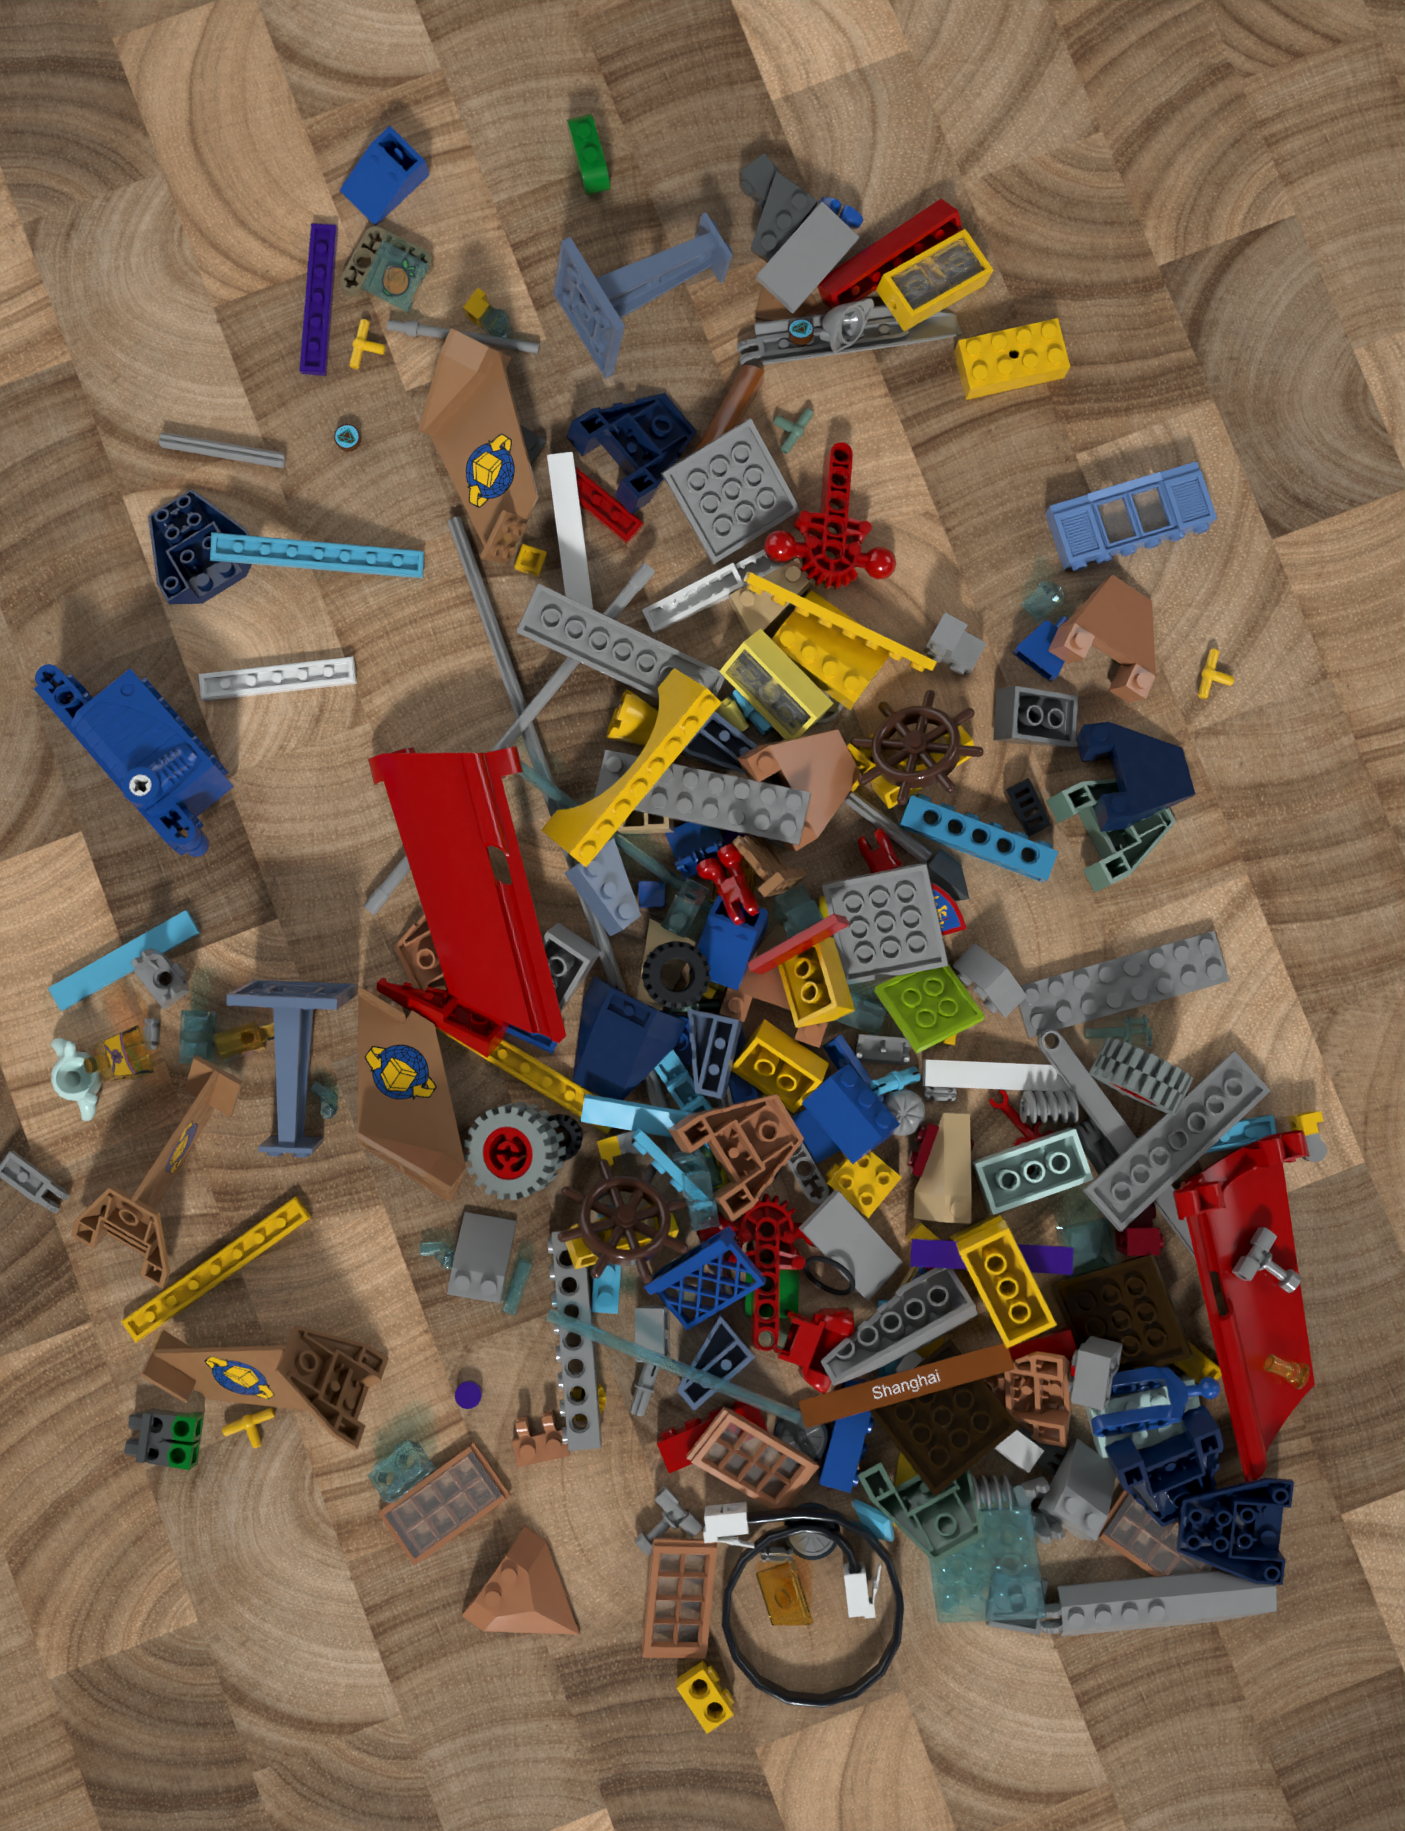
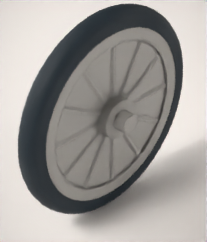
[784,1503,840,1560]

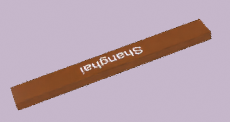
[798,1343,1015,1429]

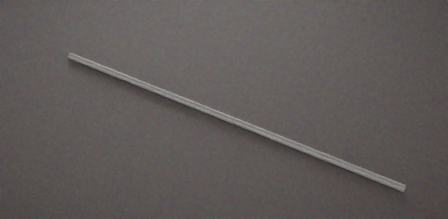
[448,517,733,1301]

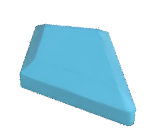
[852,1499,894,1542]

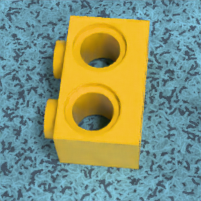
[676,1660,735,1734]

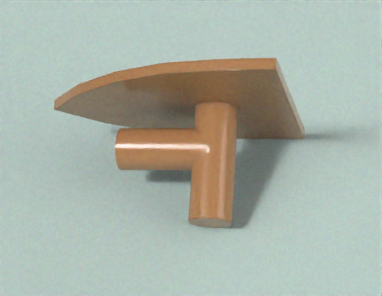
[755,285,818,321]

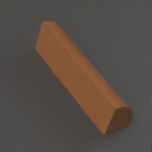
[694,365,765,452]

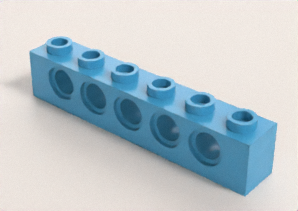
[898,794,1058,883]

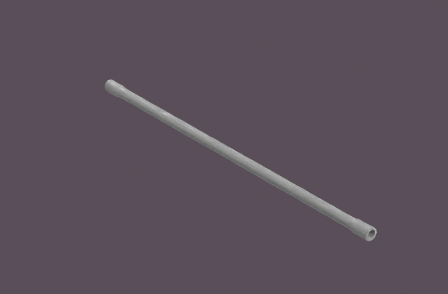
[363,562,655,915]

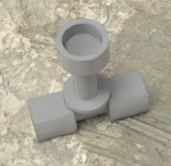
[1232,1227,1301,1293]
[634,1485,703,1556]

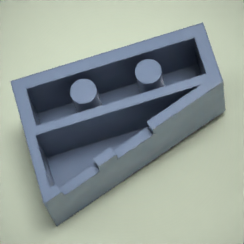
[679,711,757,779]
[564,838,641,937]
[687,1009,742,1099]
[677,1313,755,1411]

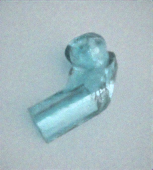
[310,1080,338,1119]
[419,1242,455,1270]

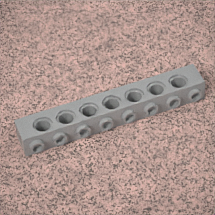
[547,1230,602,1451]

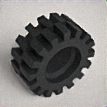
[547,1114,583,1161]

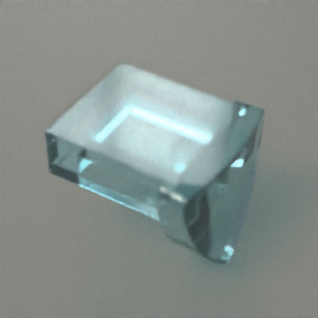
[1022,581,1064,623]

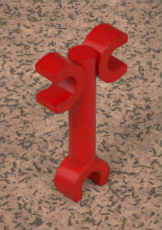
[988,1089,1053,1146]

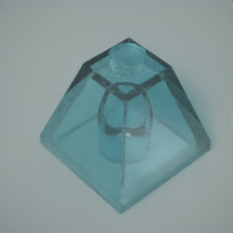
[1055,1217,1117,1278]

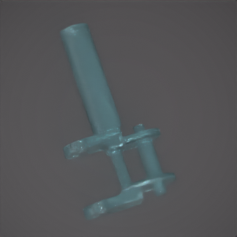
[1084,1014,1152,1048]

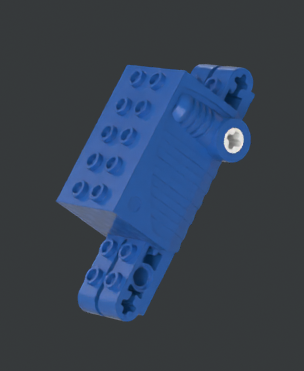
[34,664,234,857]

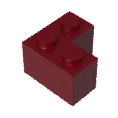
[1115,1203,1164,1256]

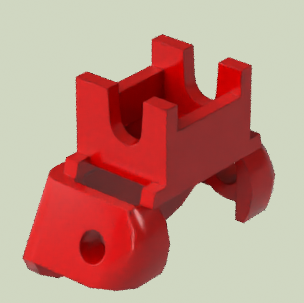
[773,1307,854,1394]

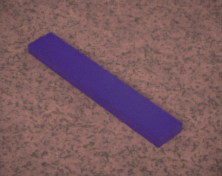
[299,223,338,376]
[910,1238,1074,1275]

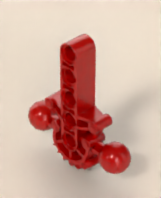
[764,442,897,590]
[696,1193,816,1352]

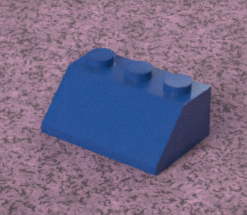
[802,1064,900,1164]

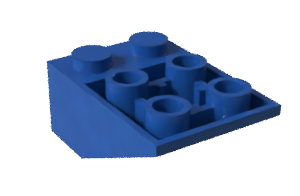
[340,126,430,226]
[689,894,768,991]

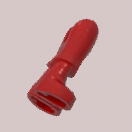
[857,828,903,873]
[696,844,759,926]

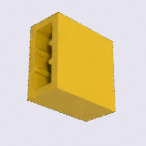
[826,1152,902,1218]

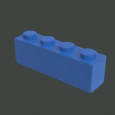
[818,1377,874,1493]

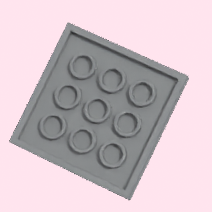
[661,418,800,564]
[822,862,948,985]

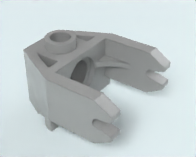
[131,949,190,1010]
[1012,1476,1065,1544]

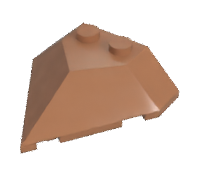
[982,1351,1072,1447]
[462,1525,580,1635]

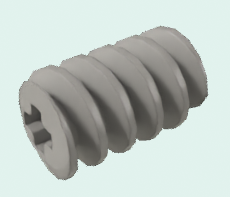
[1020,1090,1079,1123]
[971,1475,1014,1511]

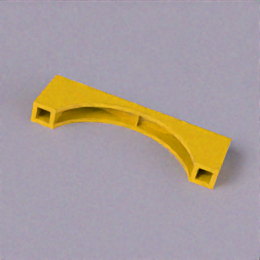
[541,668,722,867]

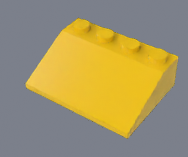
[772,590,889,711]

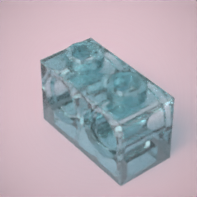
[179,1010,216,1064]
[367,1440,435,1503]

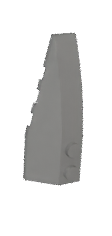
[821,1268,978,1386]

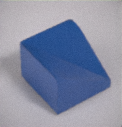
[638,881,665,908]

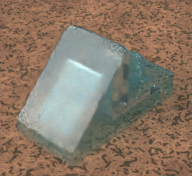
[673,1145,722,1190]

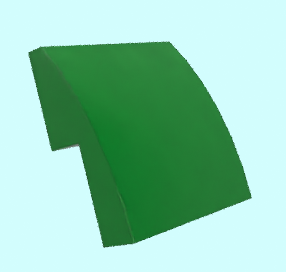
[745,1259,799,1318]

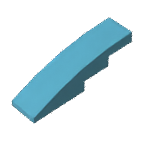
[654,1049,714,1153]

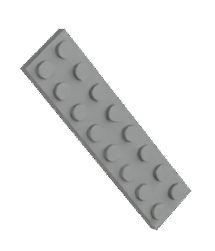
[516,583,725,700]
[594,750,811,846]
[1018,931,1229,1038]
[1083,1051,1271,1231]

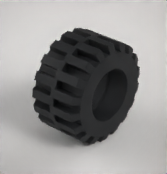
[642,941,711,1009]

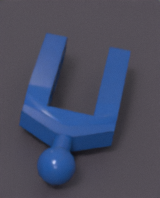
[1091,1367,1221,1437]

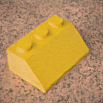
[778,937,855,1028]
[731,1019,829,1113]

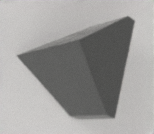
[928,849,970,901]

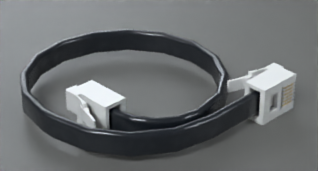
[703,1502,904,1708]

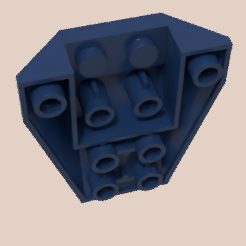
[148,489,252,604]
[573,975,688,1101]
[1176,1478,1294,1585]

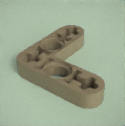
[340,226,433,297]

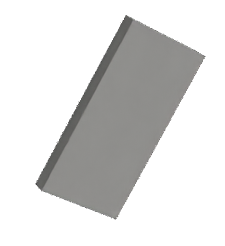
[755,202,860,314]
[799,1189,903,1301]

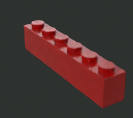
[817,199,963,309]

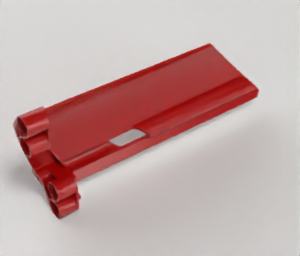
[368,747,566,1043]
[1173,1130,1315,1482]

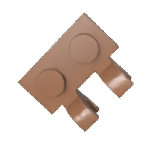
[512,1410,570,1467]

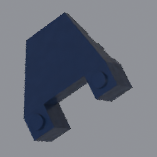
[566,393,697,514]
[1076,722,1195,832]
[1105,1405,1224,1527]

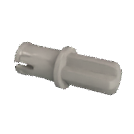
[630,1362,661,1416]

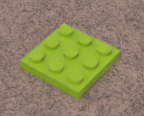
[874,964,985,1054]

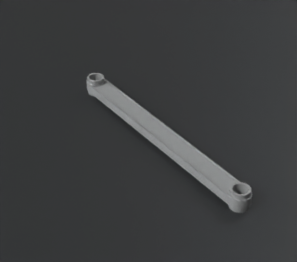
[1037,1029,1196,1261]

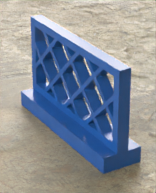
[644,1226,766,1330]

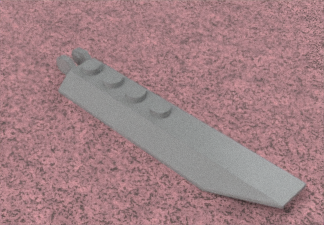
[737,305,961,366]
[1040,1571,1277,1636]

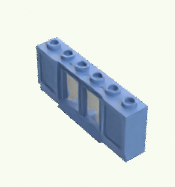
[1045,461,1217,572]

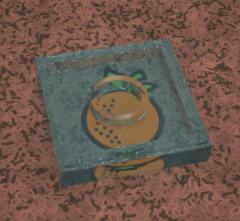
[362,240,430,313]

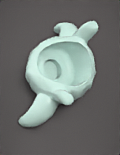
[50,1038,102,1121]

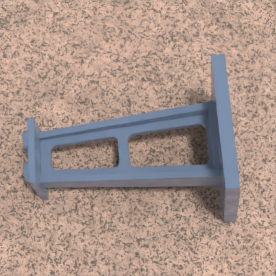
[553,213,733,378]
[227,980,358,1158]

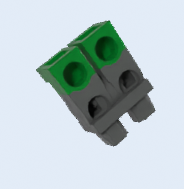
[124,1408,204,1470]

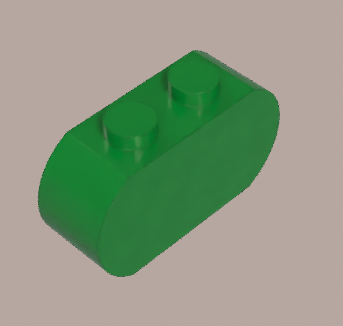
[566,113,611,196]

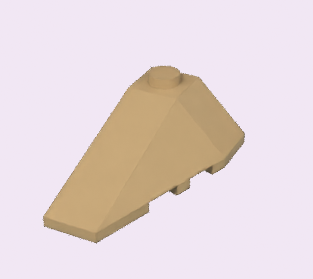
[913,1113,972,1223]

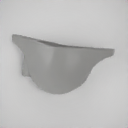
[820,298,874,353]

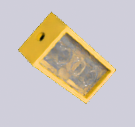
[876,229,994,332]

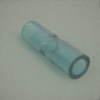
[501,1259,533,1316]

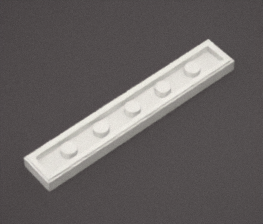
[199,657,357,701]

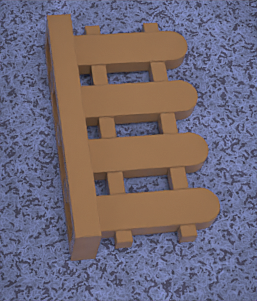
[733,835,808,897]

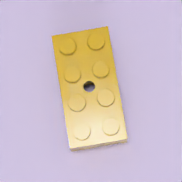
[954,318,1070,400]
[956,1220,1056,1348]

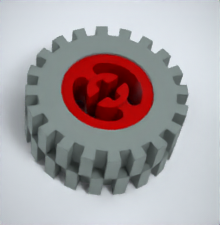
[1089,1037,1193,1116]
[464,1102,566,1200]

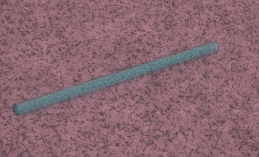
[517,760,714,914]
[546,1309,801,1424]

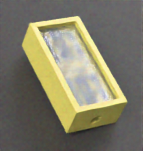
[719,628,834,740]

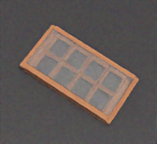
[686,1407,819,1509]
[378,1442,511,1566]
[1098,1489,1216,1577]
[642,1538,717,1659]

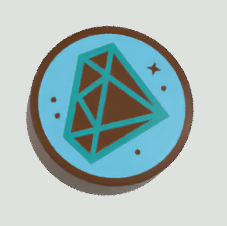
[788,319,814,345]
[334,424,361,452]

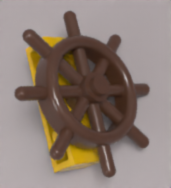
[851,690,984,809]
[558,1159,690,1283]

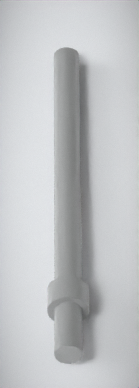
[387,319,540,354]

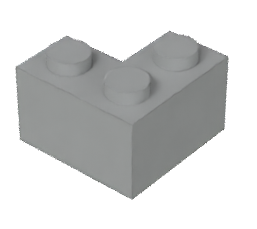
[923,612,987,675]
[953,943,1027,1018]
[1068,1336,1123,1411]

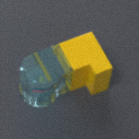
[463,288,511,338]

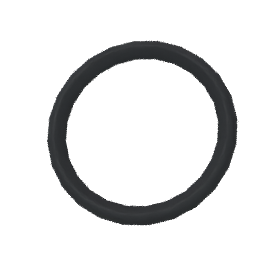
[804,1256,856,1296]

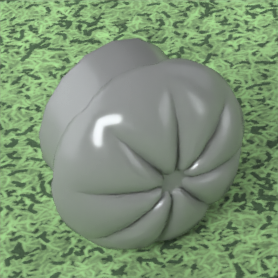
[882,1089,925,1136]

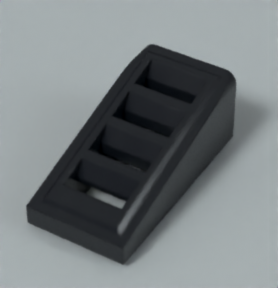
[1003,778,1051,837]

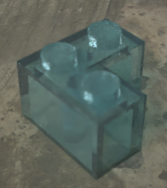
[773,884,824,939]

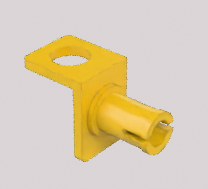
[847,734,875,792]

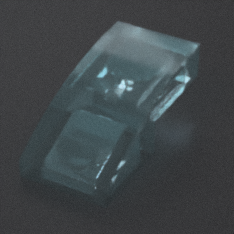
[682,1168,719,1231]

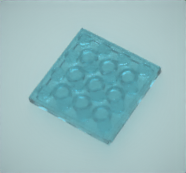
[929,1506,1047,1623]

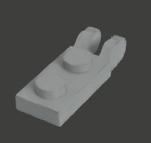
[0,1150,70,1214]

